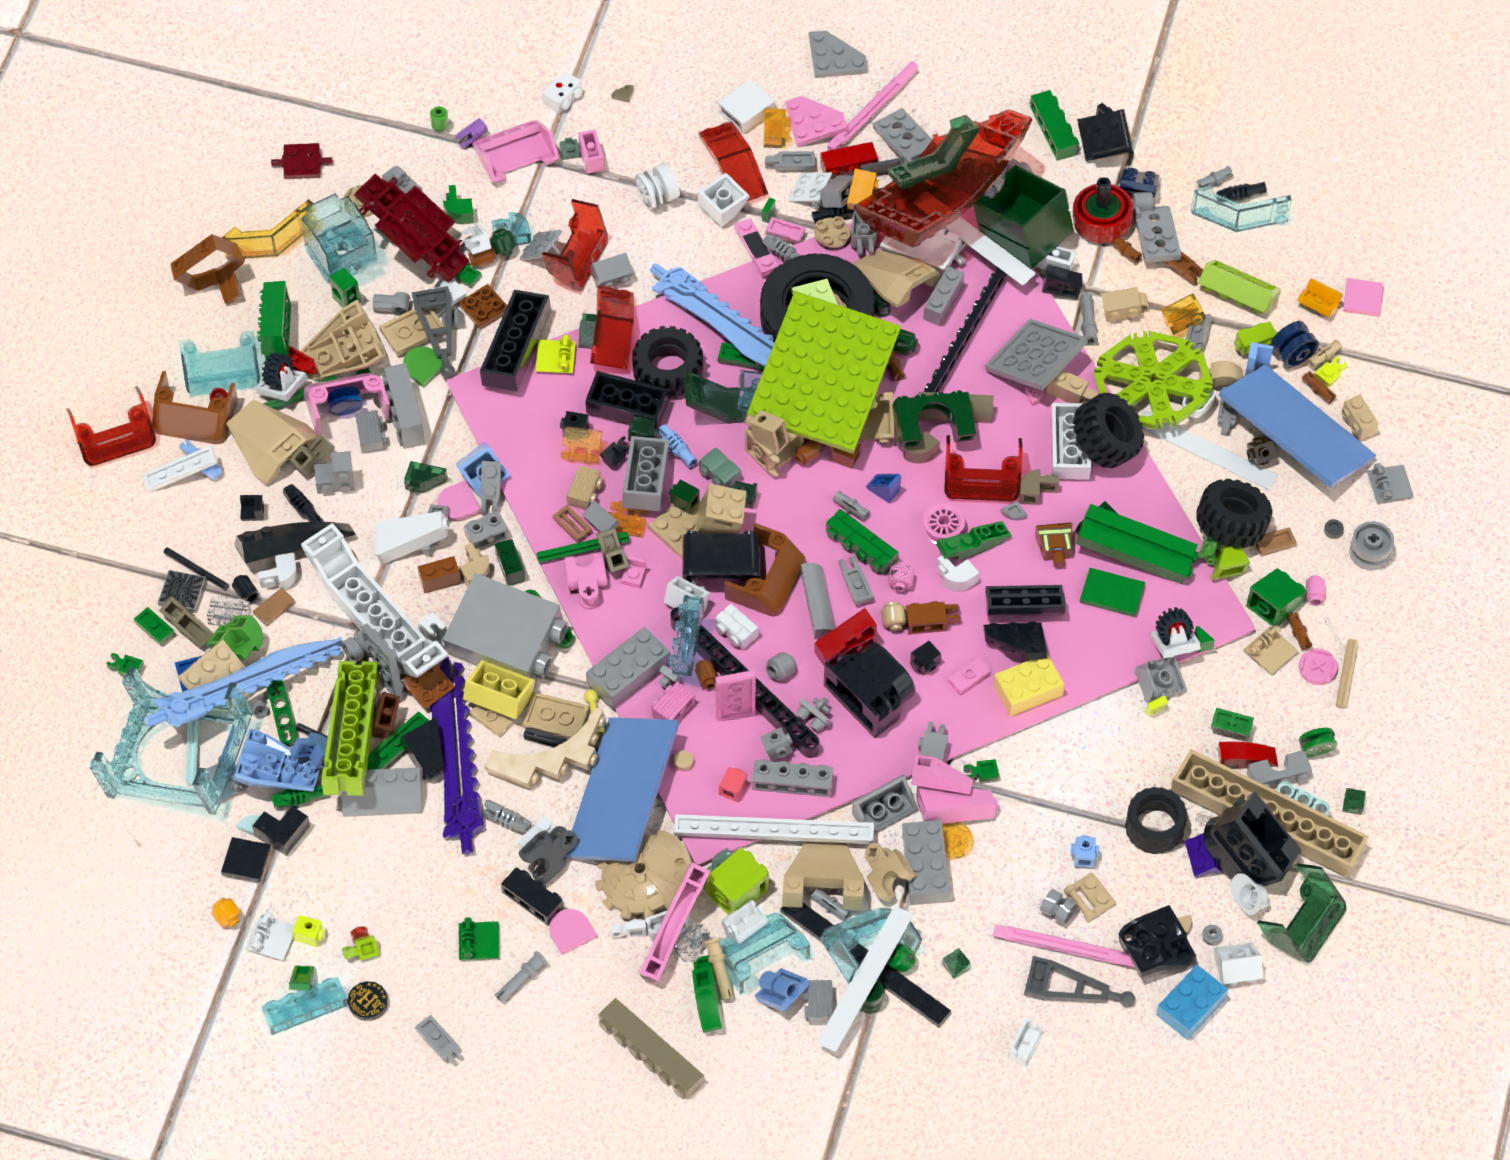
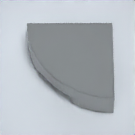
[1001,501,1027,520]

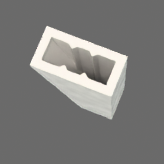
[376,511,450,564]

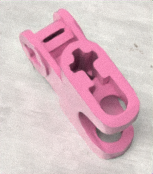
[565,553,607,609]

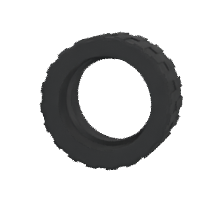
[1125,787,1187,854]

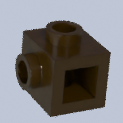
[1246,437,1278,465]

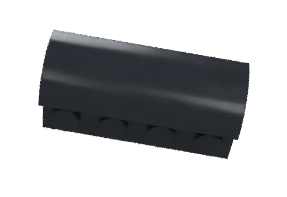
[985,585,1066,617]

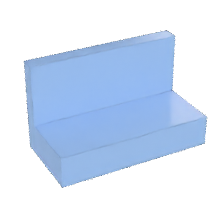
[1245,342,1273,376]

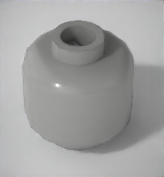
[766,652,795,681]

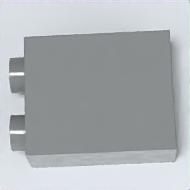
[443,573,568,680]

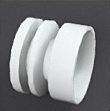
[635,162,680,209]

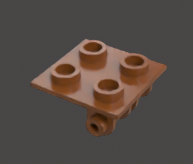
[401,664,455,710]

